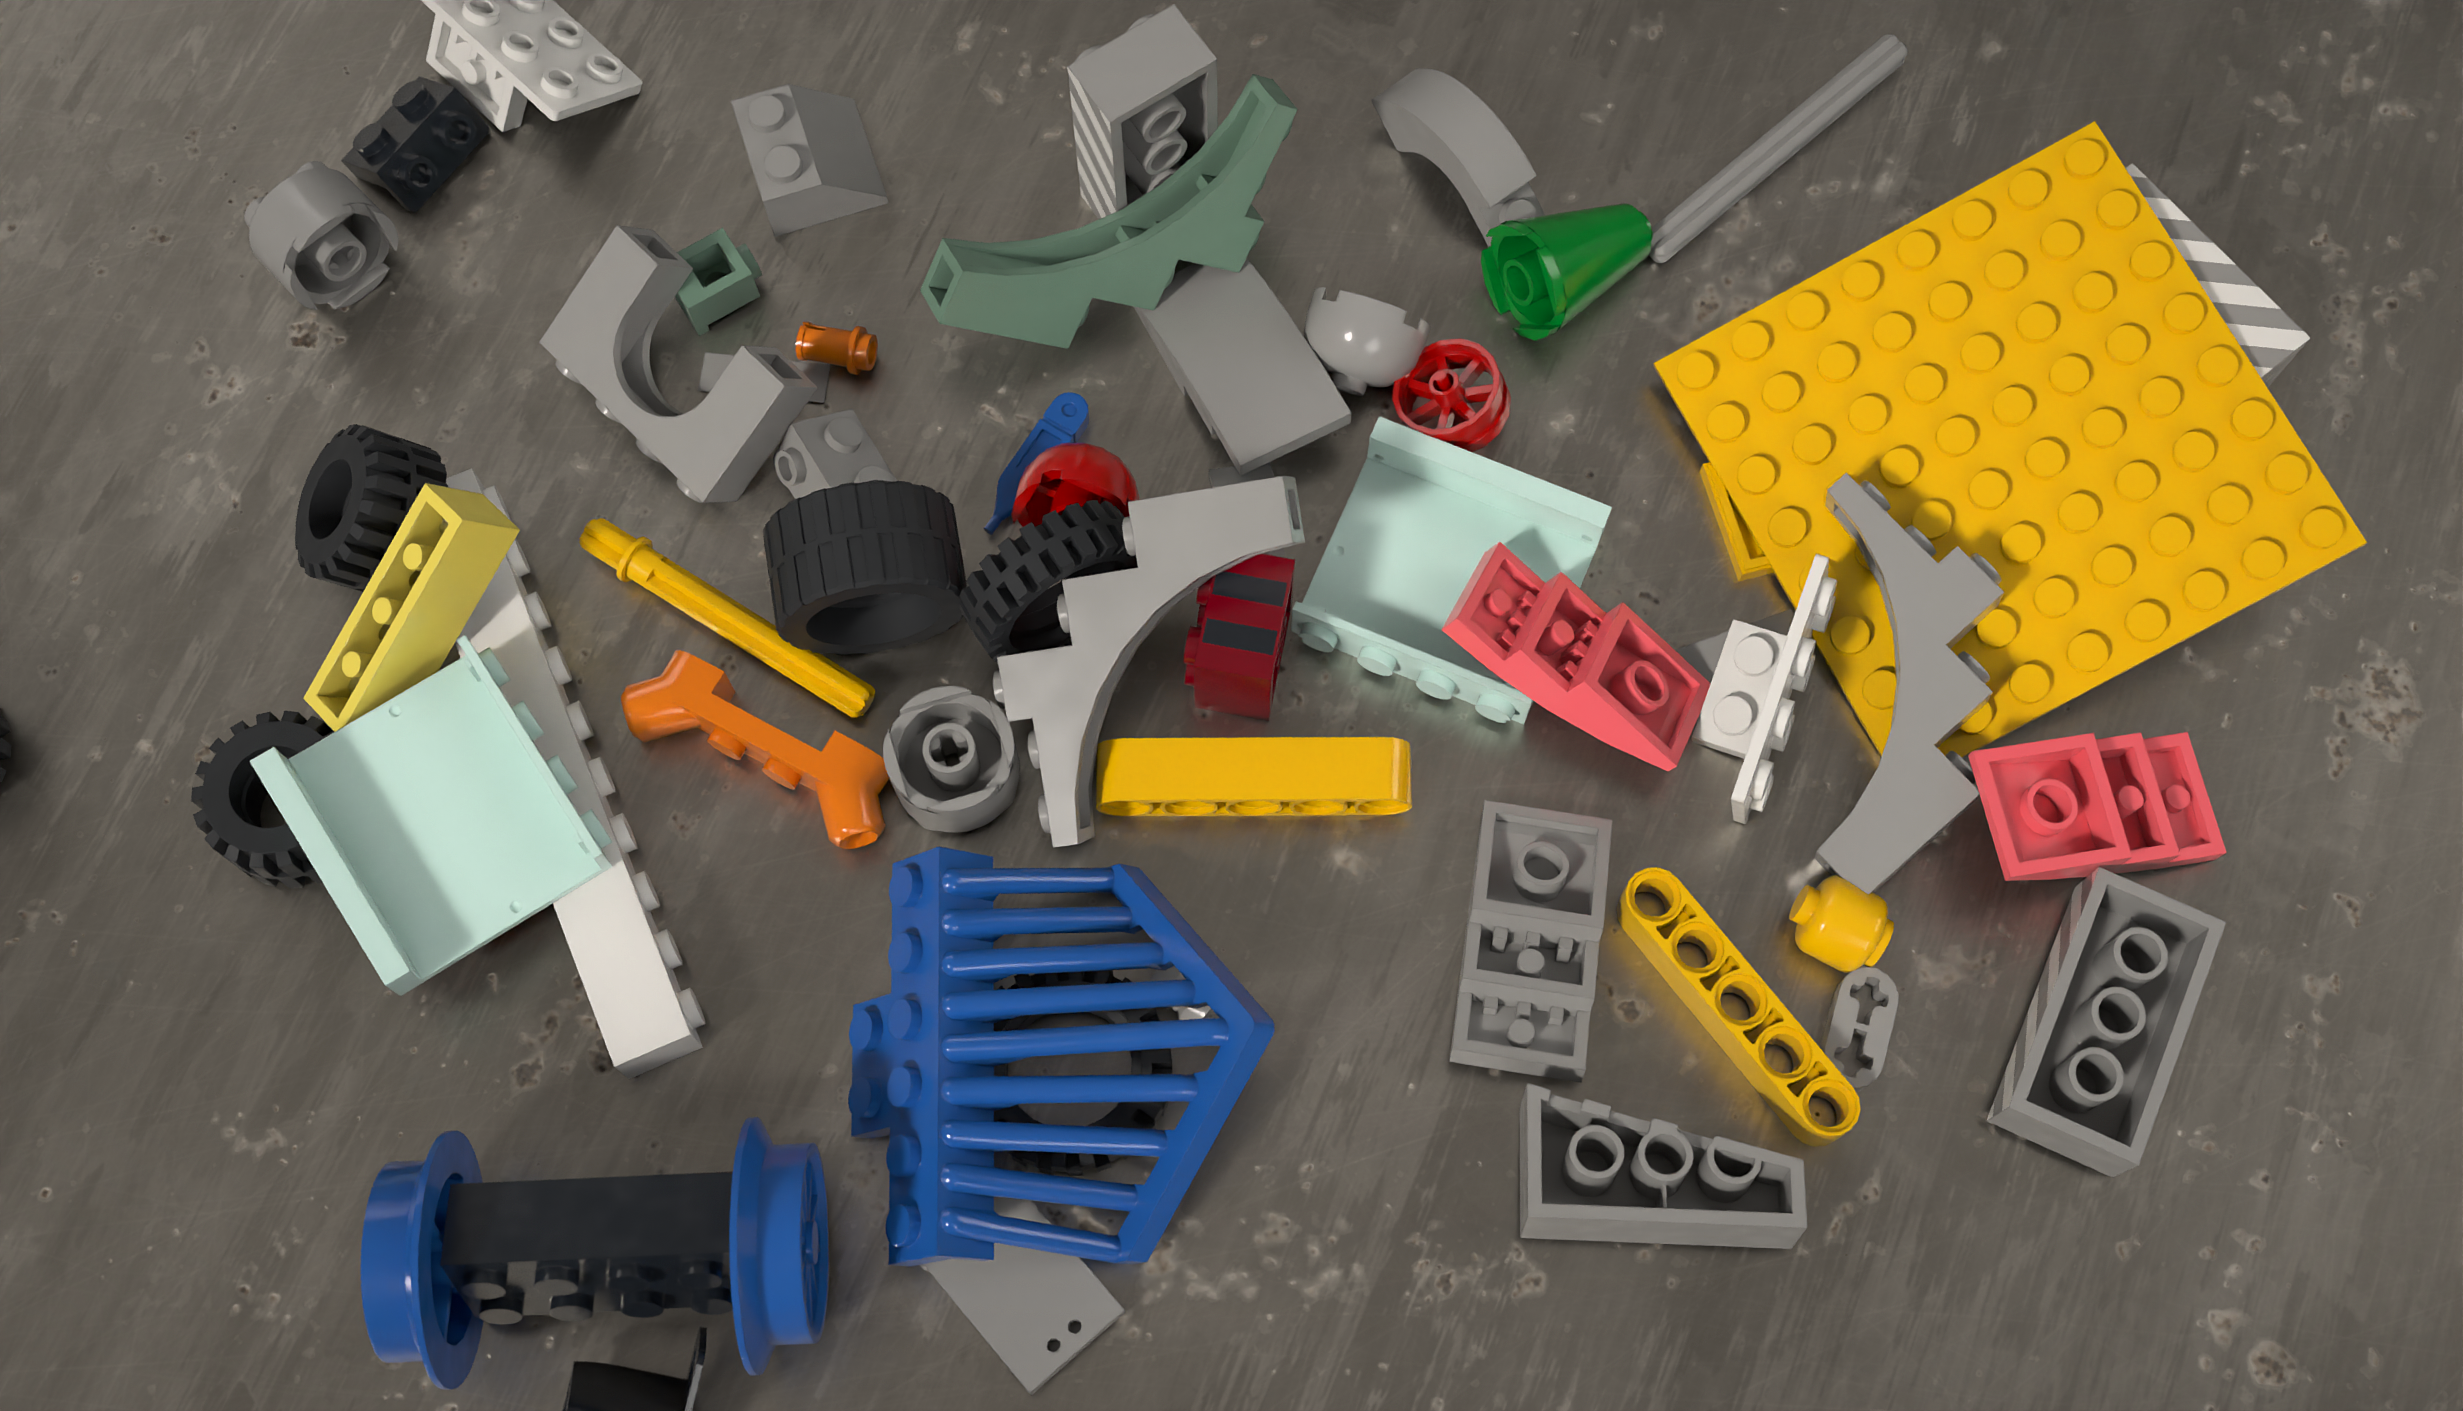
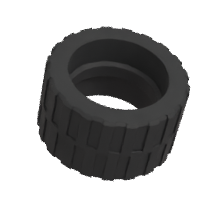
[763,480,967,655]

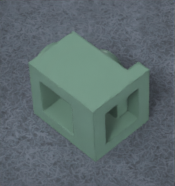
[674,228,762,336]

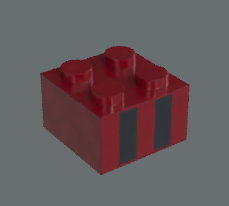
[1184,554,1295,721]

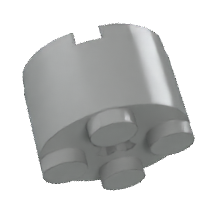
[244,161,398,310]
[883,686,1020,833]

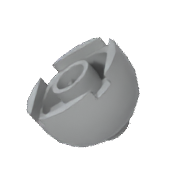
[1304,287,1431,396]

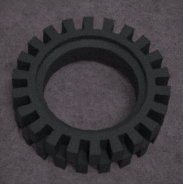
[994,970,1173,1176]

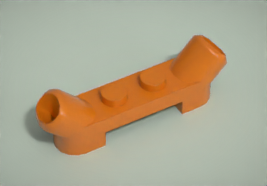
[621,650,889,849]

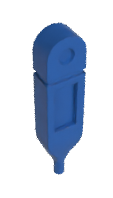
[984,392,1089,535]

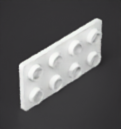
[421,0,642,132]
[1692,554,1837,824]

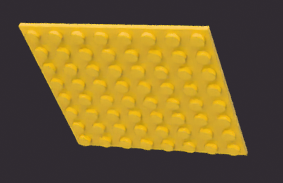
[1654,121,2367,758]

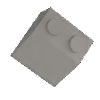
[731,84,888,237]

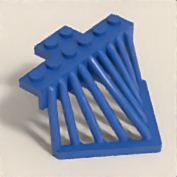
[848,846,1275,1266]

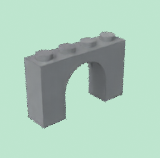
[540,225,818,503]

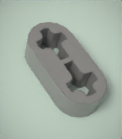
[1820,967,1899,1092]

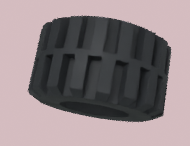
[295,424,448,592]
[191,711,334,888]

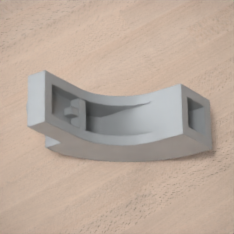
[1371,68,1545,247]

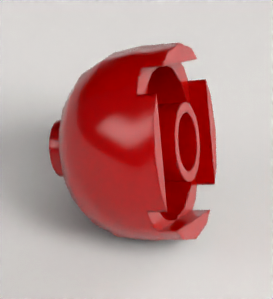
[1011,443,1139,527]

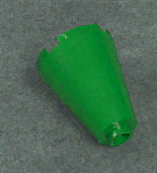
[1481,203,1653,341]

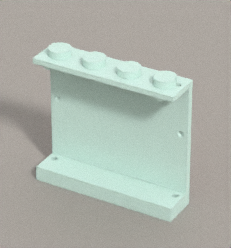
[1291,416,1612,725]
[250,635,612,996]

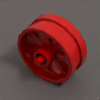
[1392,338,1511,452]

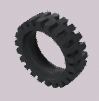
[959,500,1138,663]

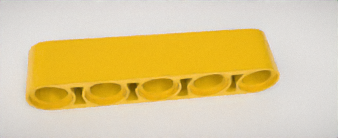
[1096,737,1412,816]
[1616,867,1861,1147]

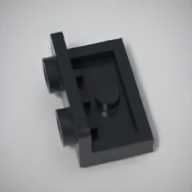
[341,76,490,212]

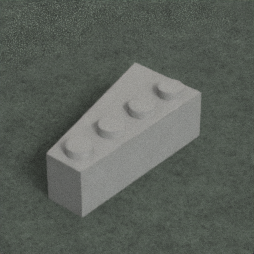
[1519,1083,1807,1249]

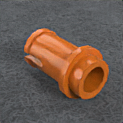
[796,321,878,375]

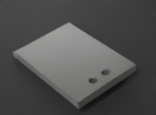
[920,1197,1125,1395]

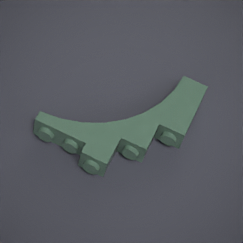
[920,74,1298,349]

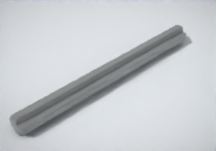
[1649,34,1908,263]

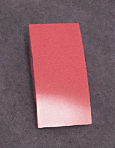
[1441,542,1711,771]
[1968,732,2227,881]

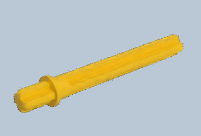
[579,518,876,718]

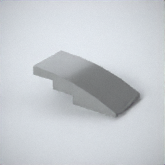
[1134,258,1352,476]
[1449,800,1612,1083]

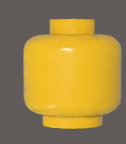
[1789,875,1894,973]

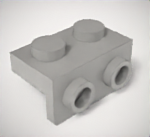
[773,409,897,499]

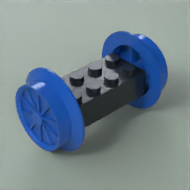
[361,1117,829,1390]

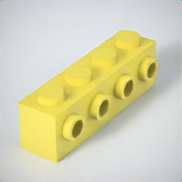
[303,483,520,732]

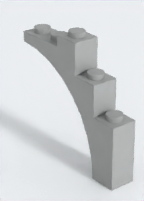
[1815,473,2004,894]
[993,476,1305,848]

